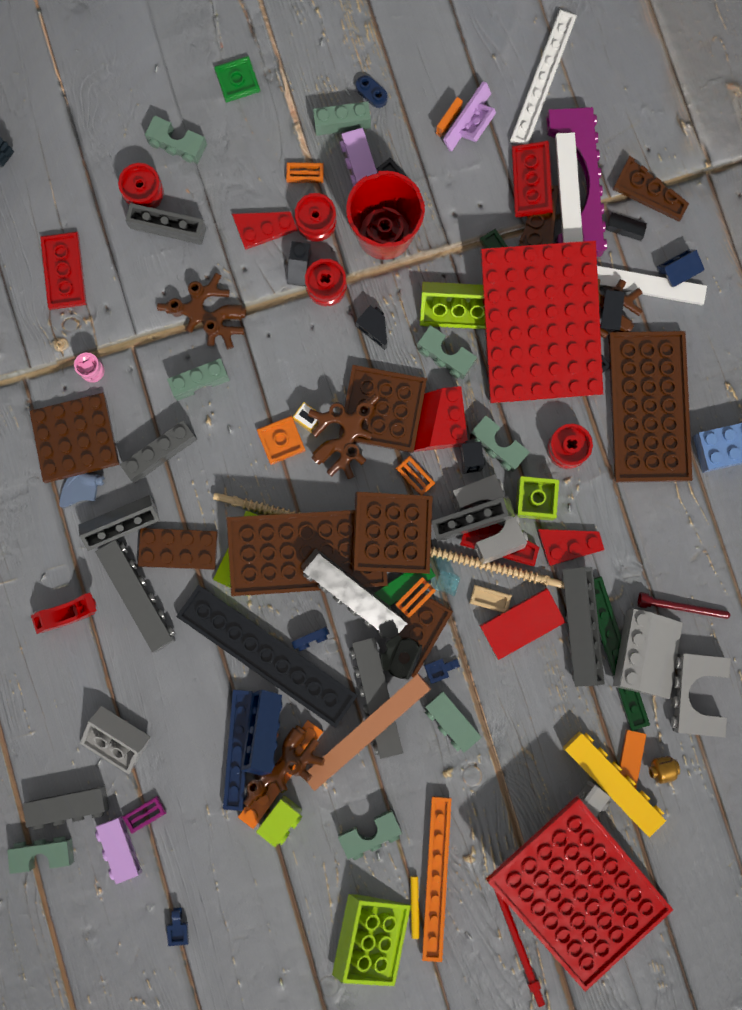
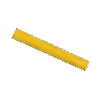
[410,876,420,939]

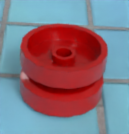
[118,163,164,208]
[295,193,337,242]
[305,259,347,306]
[547,424,593,469]

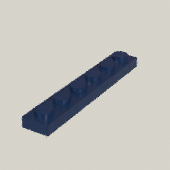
[223,690,253,811]

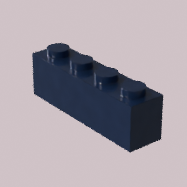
[241,689,283,776]

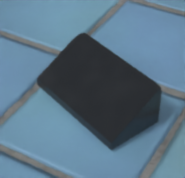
[606,212,647,241]

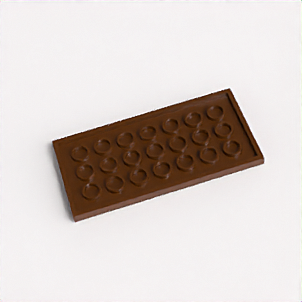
[609,331,693,483]
[227,510,388,596]

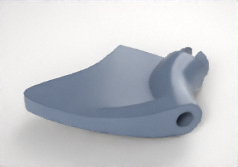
[59,473,105,508]

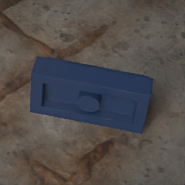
[657,249,704,287]

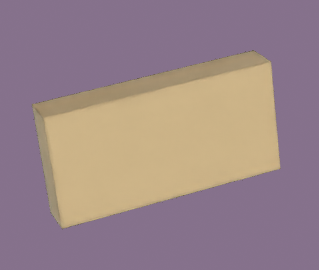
[469,585,512,613]

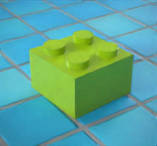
[515,476,559,521]
[256,795,302,847]

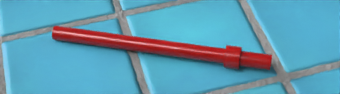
[494,890,545,1007]

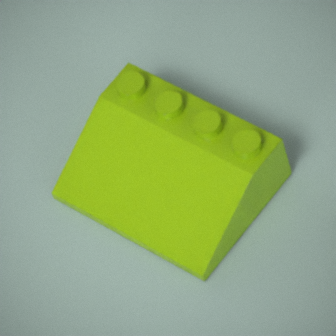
[332,894,411,986]

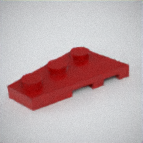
[232,212,297,250]
[538,529,605,566]

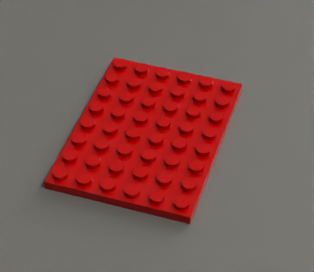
[480,241,603,403]
[486,796,673,992]

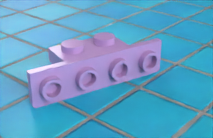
[443,81,496,152]

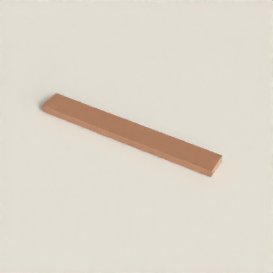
[306,674,432,791]

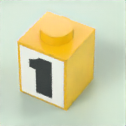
[293,402,319,433]

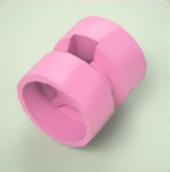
[74,352,105,383]

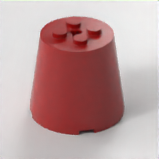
[346,171,425,260]

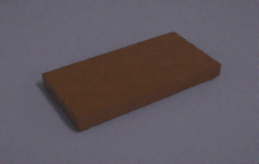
[398,594,453,677]

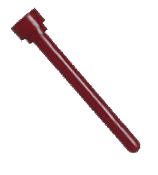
[637,592,730,619]

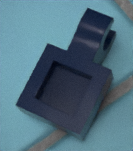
[424,659,460,684]
[167,907,189,946]

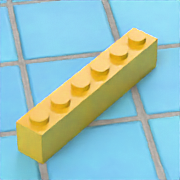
[563,731,666,838]

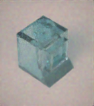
[434,570,460,596]

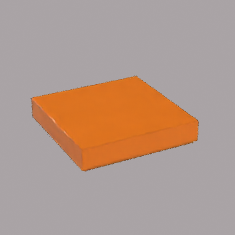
[256,415,306,465]

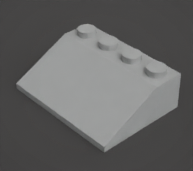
[613,609,683,699]

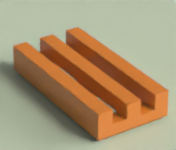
[436,97,463,137]
[286,162,324,183]
[395,456,435,495]
[395,577,436,618]

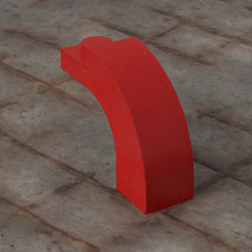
[31,592,97,634]

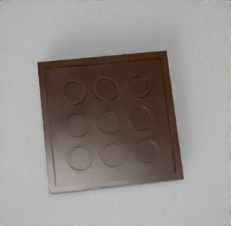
[339,365,427,453]
[30,392,120,483]
[352,492,433,574]

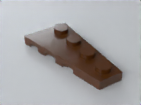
[613,156,689,222]
[518,185,558,246]

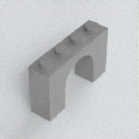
[451,474,528,565]
[671,653,731,738]

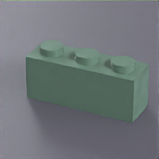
[313,101,371,136]
[425,691,482,753]

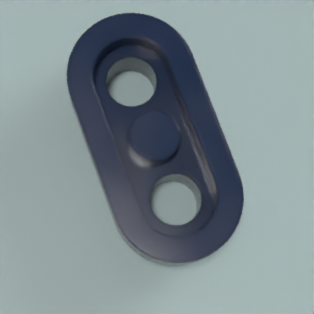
[356,75,388,108]
[291,627,330,651]

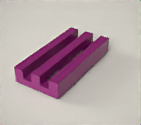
[122,796,167,834]

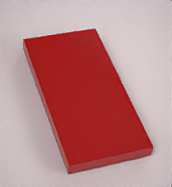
[512,140,553,218]
[40,232,87,310]
[479,588,566,660]

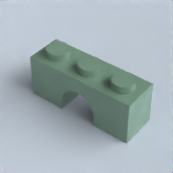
[145,115,207,164]
[417,325,477,379]
[167,358,230,401]
[470,416,530,472]
[338,809,402,860]
[7,836,74,874]

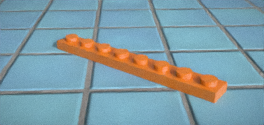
[422,796,452,962]

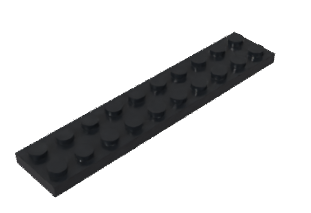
[176,585,358,728]

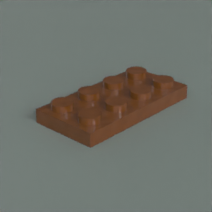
[138,528,218,570]

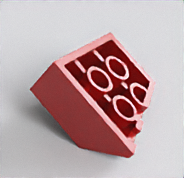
[414,386,468,452]

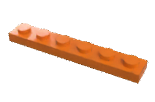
[238,720,323,829]

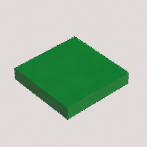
[214,56,261,103]

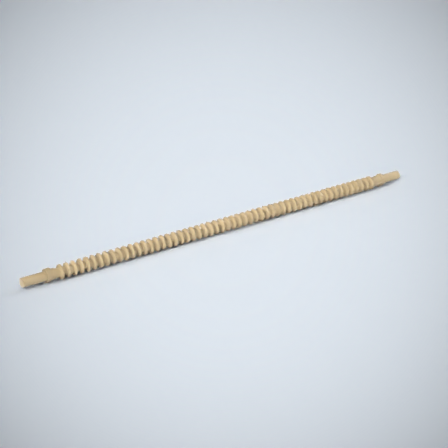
[213,492,565,589]

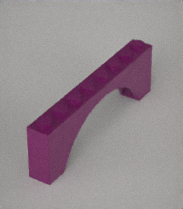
[546,107,607,257]

